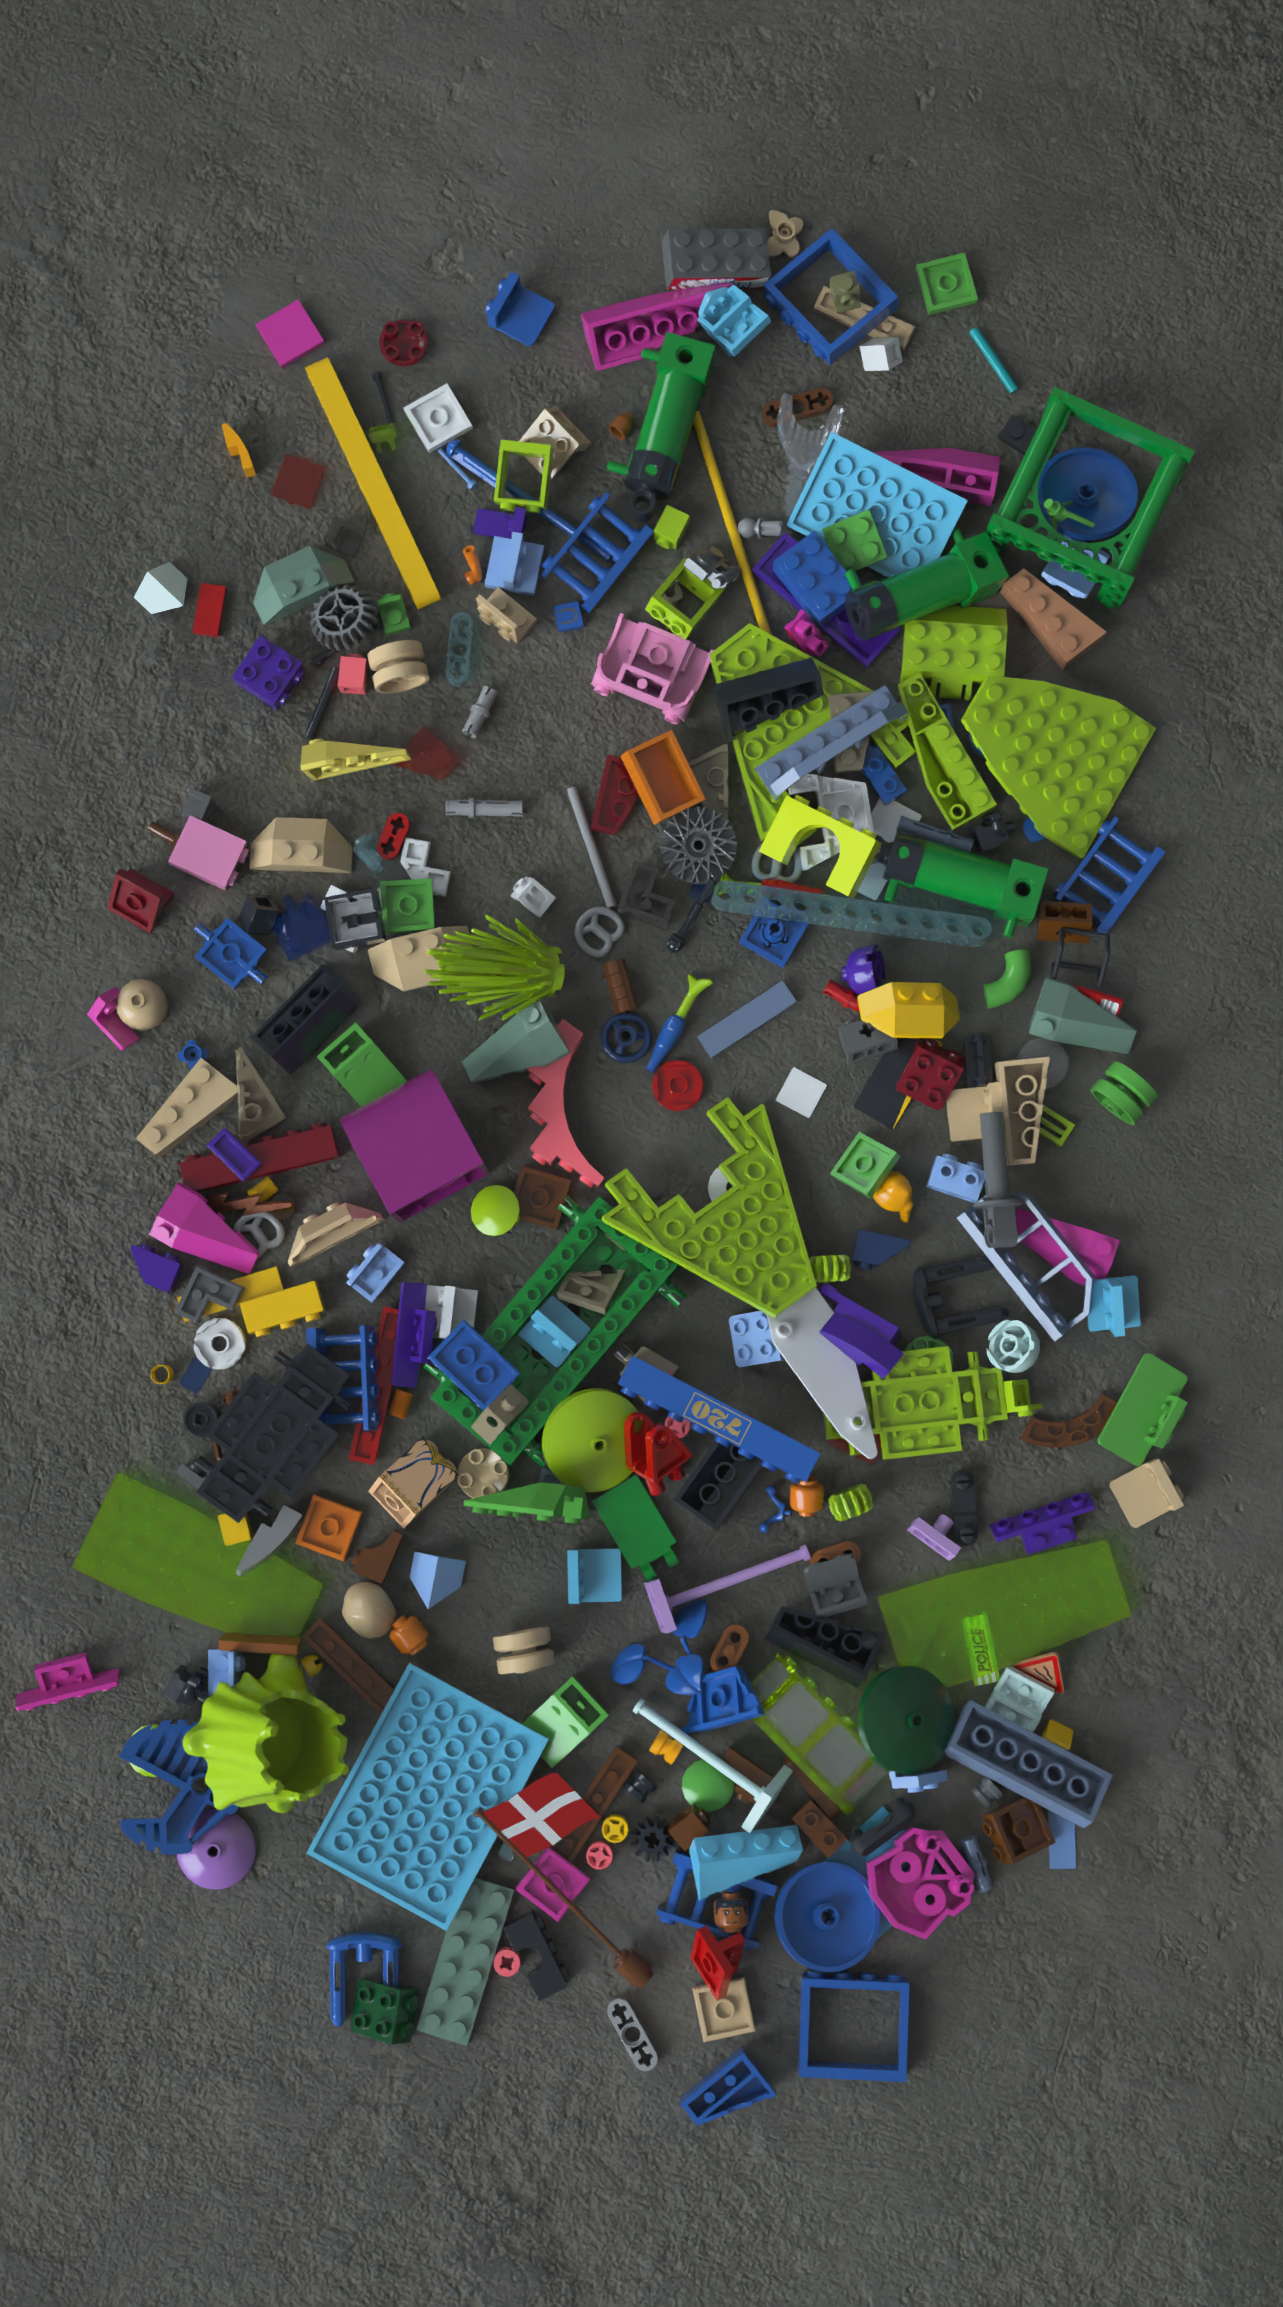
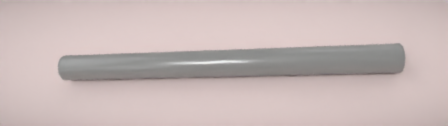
[567,787,617,909]

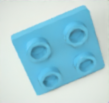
[1085,1275,1141,1337]
[519,1296,591,1368]

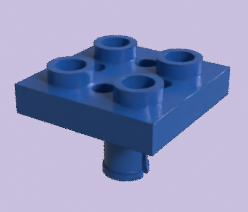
[739,898,809,969]

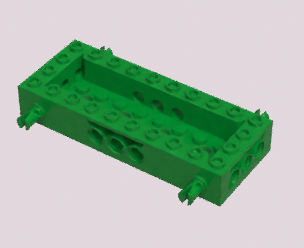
[423,1195,688,1468]

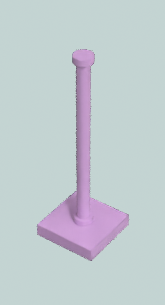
[644,1545,810,1633]

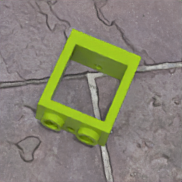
[494,440,554,514]
[645,558,725,640]

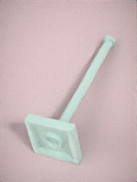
[633,1698,793,1833]

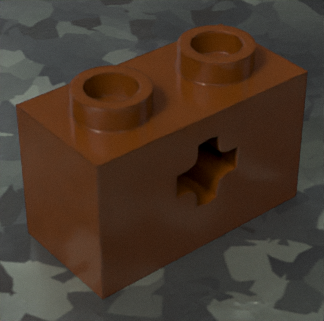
[1037,901,1092,944]
[790,1797,848,1858]

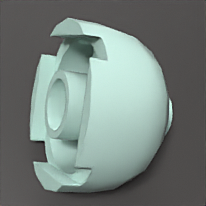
[987,1320,1040,1373]

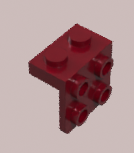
[896,1038,965,1110]

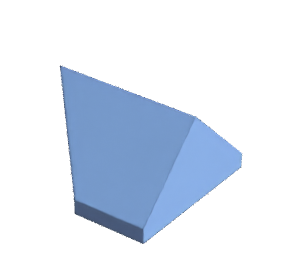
[410,1551,466,1609]

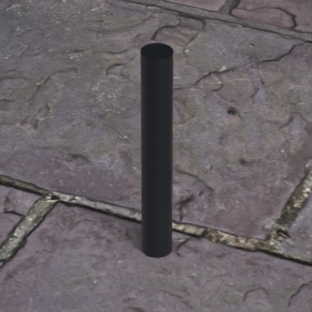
[304,667,339,741]

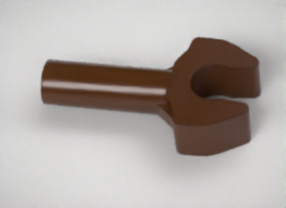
[148,821,182,853]

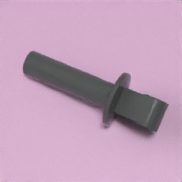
[974,1112,1024,1248]

